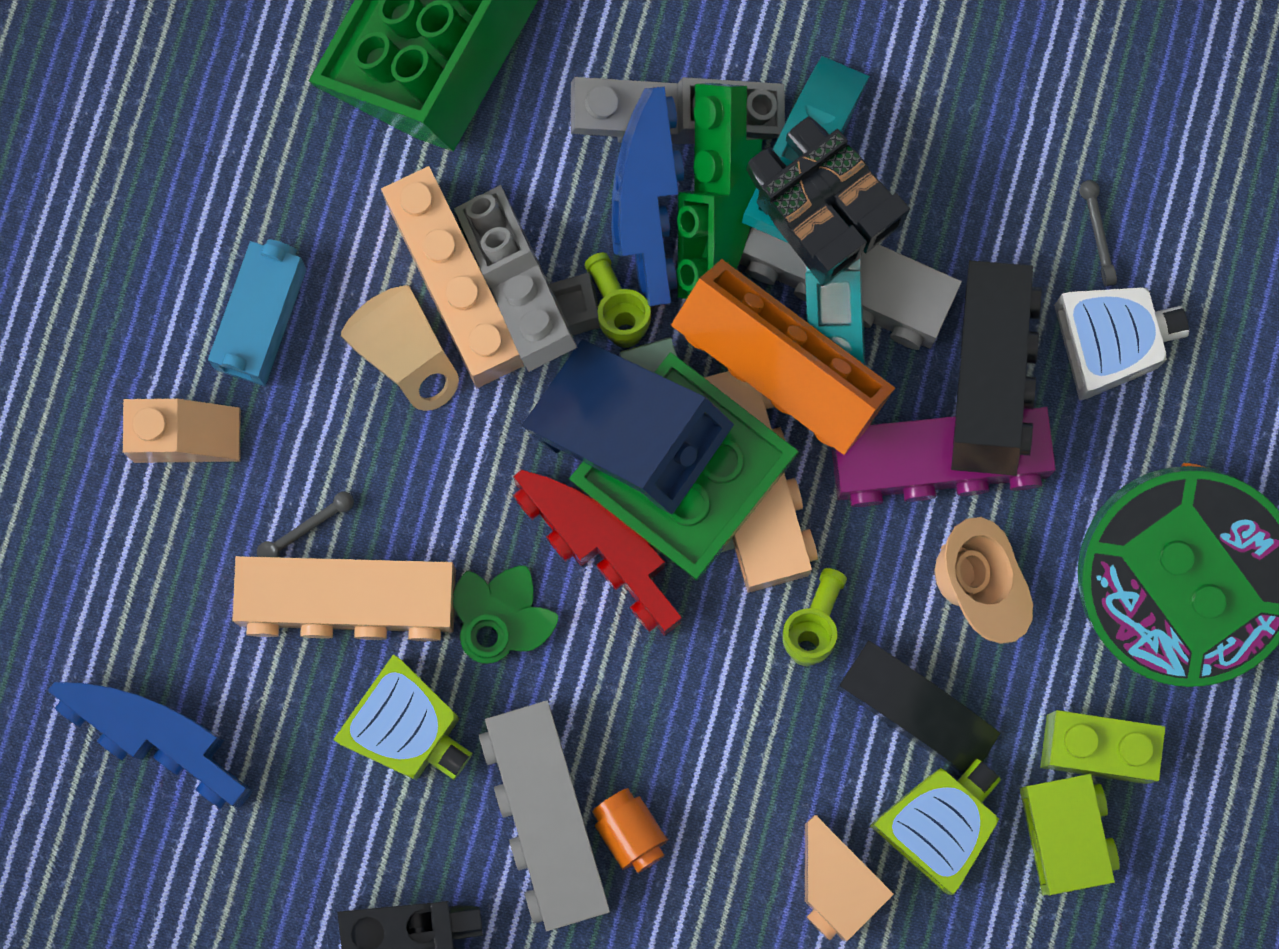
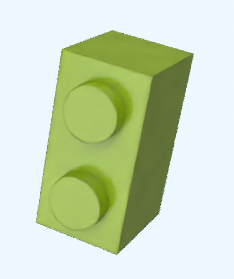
[1040,710,1165,784]
[1020,774,1120,896]

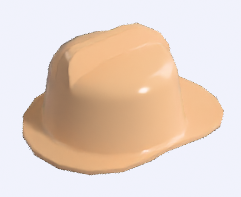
[934,517,1033,644]

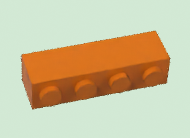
[671,259,895,455]

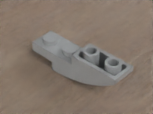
[571,77,785,144]
[454,185,577,372]

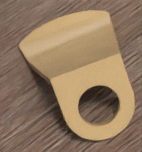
[341,285,459,411]

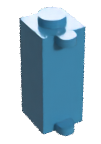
[208,239,307,386]

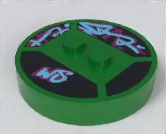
[1077,466,1279,687]

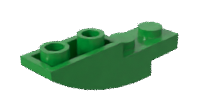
[677,83,762,299]

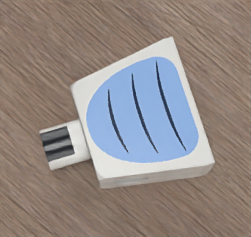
[1054,288,1189,400]

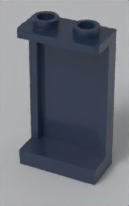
[521,339,734,515]

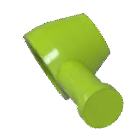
[584,252,651,348]
[782,568,847,666]

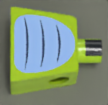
[333,654,473,781]
[870,759,1001,895]

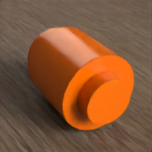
[592,788,668,873]

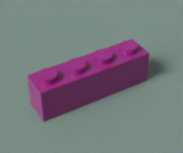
[831,407,1056,507]

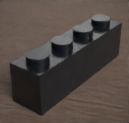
[951,260,1042,476]

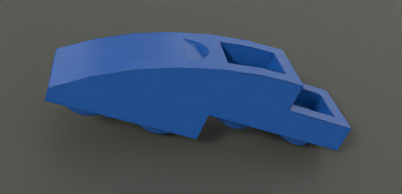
[611,86,684,306]
[48,682,253,809]

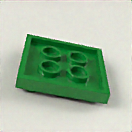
[569,352,799,581]

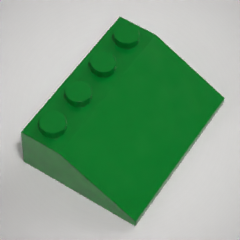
[309,0,538,152]

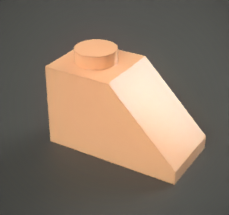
[123,399,241,463]
[805,815,894,941]

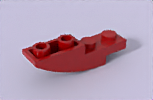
[513,470,682,636]

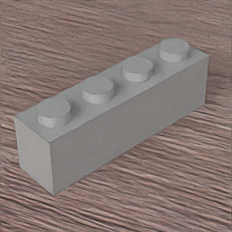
[739,227,962,350]
[479,700,610,932]

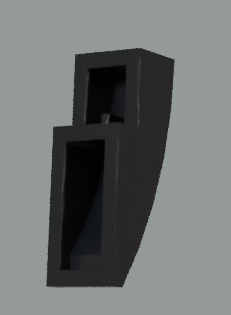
[836,640,1001,774]

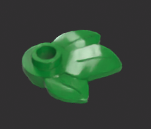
[453,565,559,664]

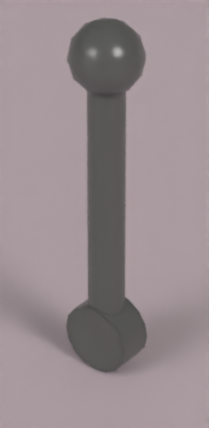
[1079,180,1117,287]
[257,491,354,557]

